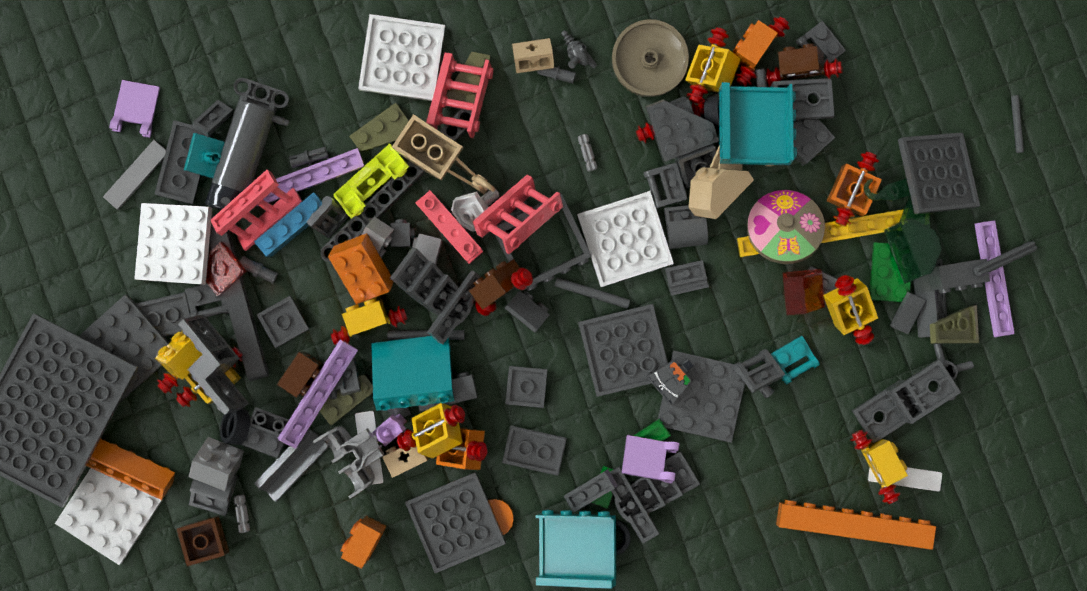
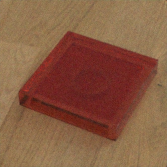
[206,242,246,296]

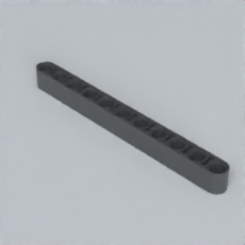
[321,109,472,263]

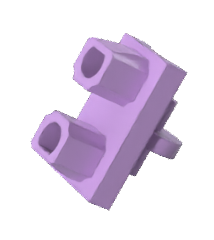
[372,414,407,446]

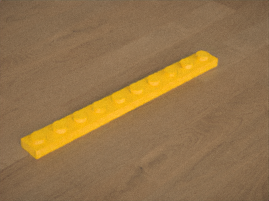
[737,208,929,257]

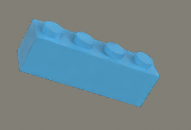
[254,192,322,258]

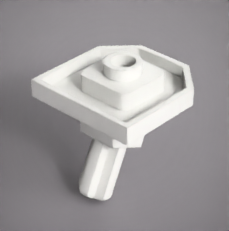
[451,189,499,232]

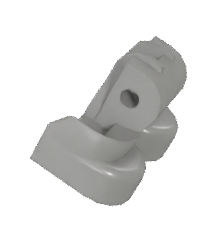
[313,427,384,498]

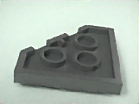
[645,100,719,162]

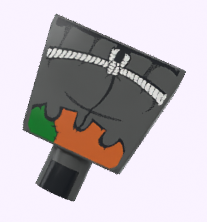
[646,359,695,405]

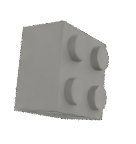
[189,437,244,491]

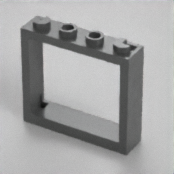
[495,193,591,291]

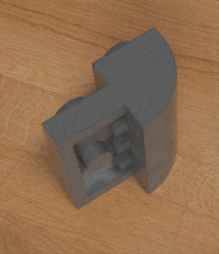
[664,205,708,249]
[241,407,289,459]
[189,476,238,516]

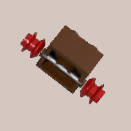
[766,44,843,87]
[469,259,533,316]

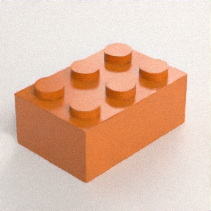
[328,233,394,304]
[340,516,387,569]

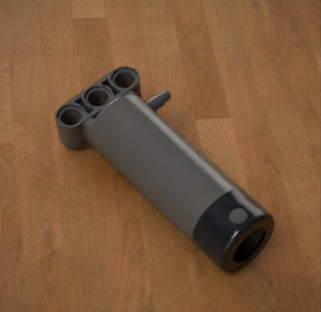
[205,78,289,210]

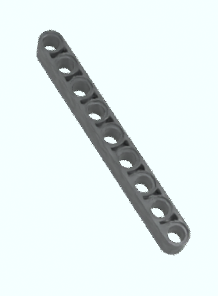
[209,215,269,382]

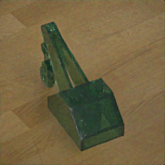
[864,178,942,284]

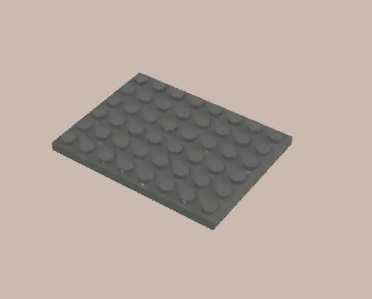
[0,313,139,508]

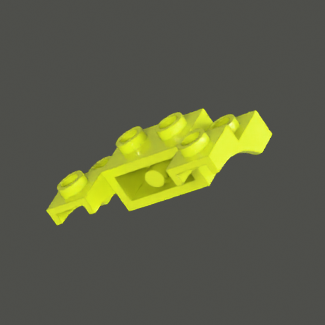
[333,144,409,219]

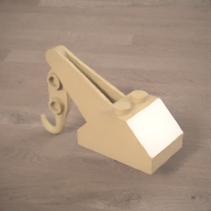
[392,114,495,194]
[689,145,774,219]

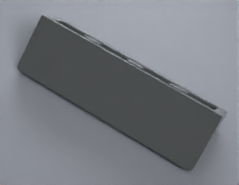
[912,259,947,337]
[254,428,329,502]

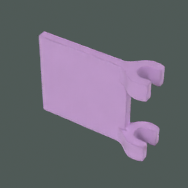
[109,80,160,138]
[622,435,679,483]

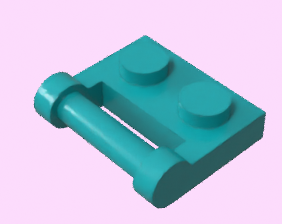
[770,336,820,385]

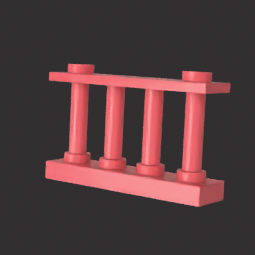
[426,52,494,138]
[210,170,302,251]
[473,175,563,254]
[416,190,483,264]

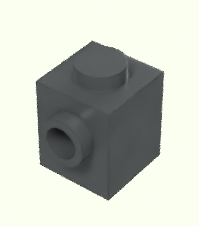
[390,220,415,248]

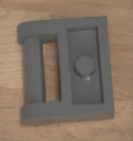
[795,21,846,63]
[643,162,687,209]
[306,196,349,238]
[185,280,229,317]
[733,349,785,393]

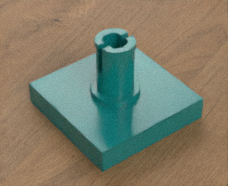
[184,133,225,179]

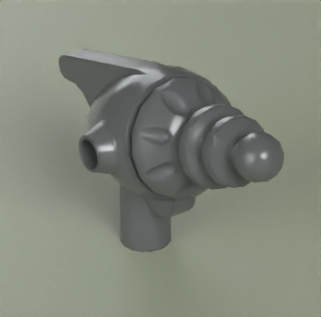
[561,31,597,68]

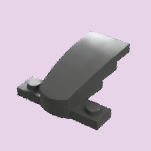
[390,247,481,344]
[610,450,700,543]

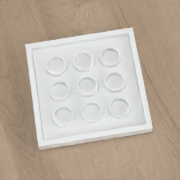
[358,14,445,101]
[577,191,674,287]
[135,203,212,285]
[55,468,163,565]

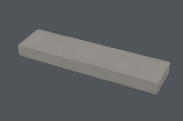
[103,140,166,210]

